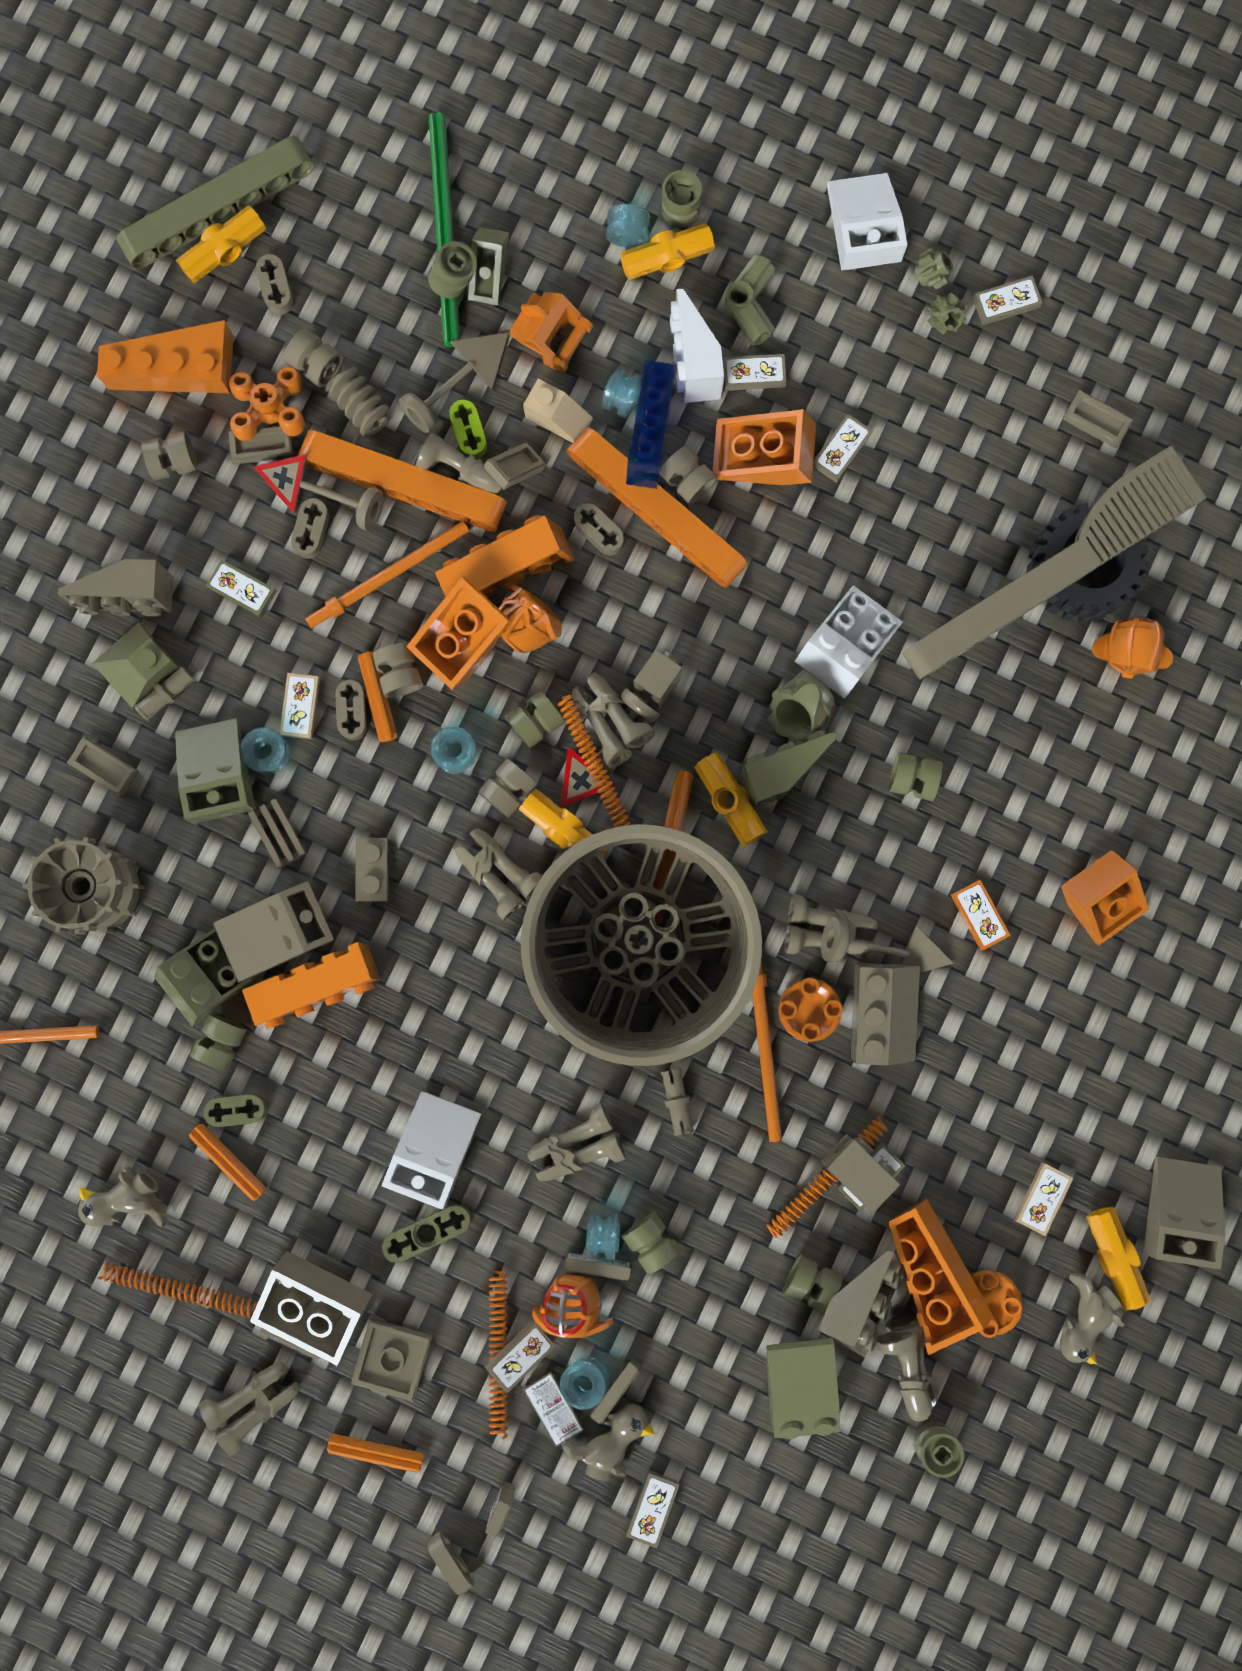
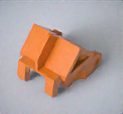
[509,292,593,373]

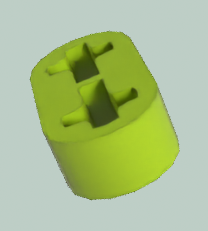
[449,400,487,459]

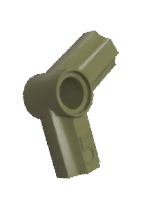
[724,255,776,346]

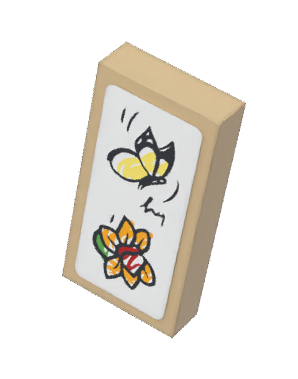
[280,673,320,739]
[1014,1162,1073,1236]

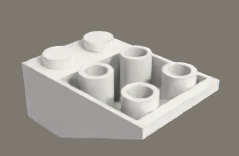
[827,173,907,271]
[670,289,724,403]
[795,585,903,699]
[382,1091,481,1210]

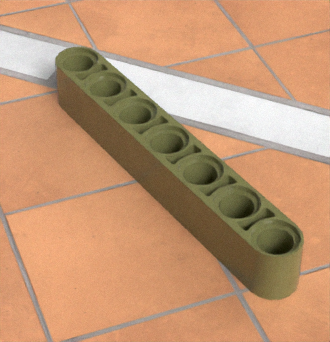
[116,136,314,269]

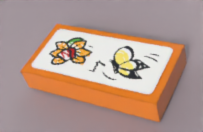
[951,880,1011,951]

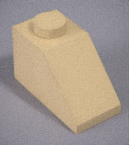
[523,379,593,443]

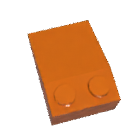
[712,409,816,485]
[406,576,511,690]

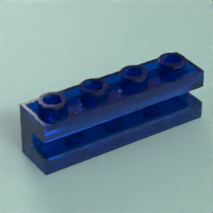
[626,360,676,489]

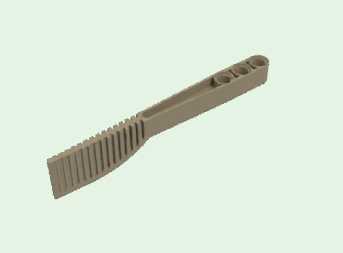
[902,445,1207,680]

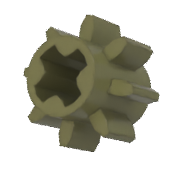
[915,247,953,290]
[927,292,967,335]

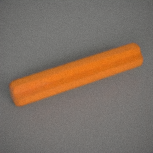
[358,651,397,742]
[189,1124,266,1201]
[327,1434,424,1473]

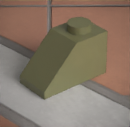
[468,227,509,305]

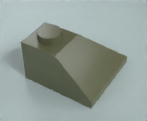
[92,622,179,709]

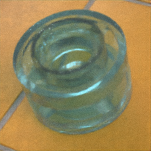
[606,204,650,248]
[602,367,642,418]
[431,727,477,774]
[241,728,290,775]
[586,1212,620,1261]
[560,1357,609,1410]

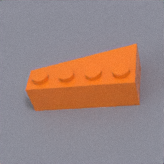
[97,320,234,394]
[435,515,576,598]
[242,942,381,1029]
[889,1199,994,1355]

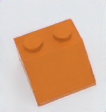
[1061,850,1149,946]

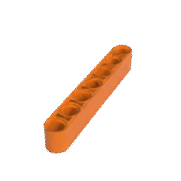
[566,427,748,588]
[298,430,507,532]

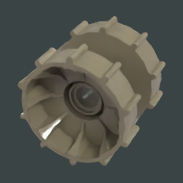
[22,837,145,935]

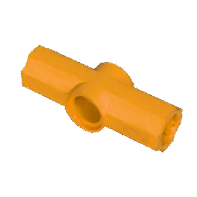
[176,205,266,284]
[620,223,715,280]
[694,752,768,847]
[519,788,609,867]
[1086,1206,1151,1311]

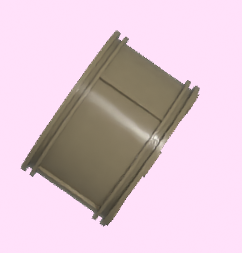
[521,824,762,1066]

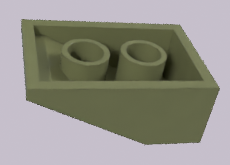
[766,1338,840,1439]

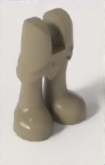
[415,432,503,494]
[572,672,655,768]
[454,828,543,921]
[785,894,878,955]
[527,1103,626,1182]
[877,1316,937,1421]
[198,1362,300,1456]

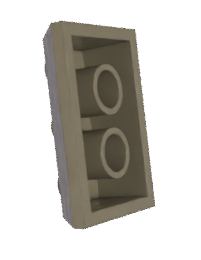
[851,963,920,1065]
[250,1251,373,1365]

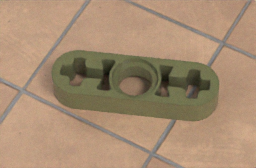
[382,1204,471,1263]

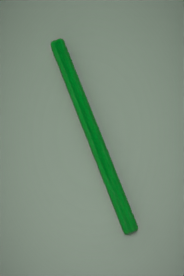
[429,112,460,348]

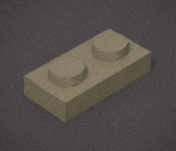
[355,838,389,902]

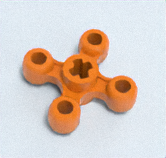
[229,367,305,441]

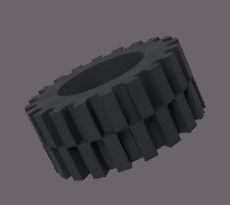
[1027,503,1149,623]

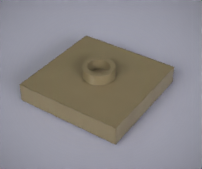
[351,1318,433,1402]

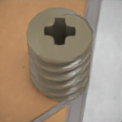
[325,367,389,438]

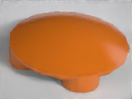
[778,978,843,1042]
[971,1270,1023,1338]

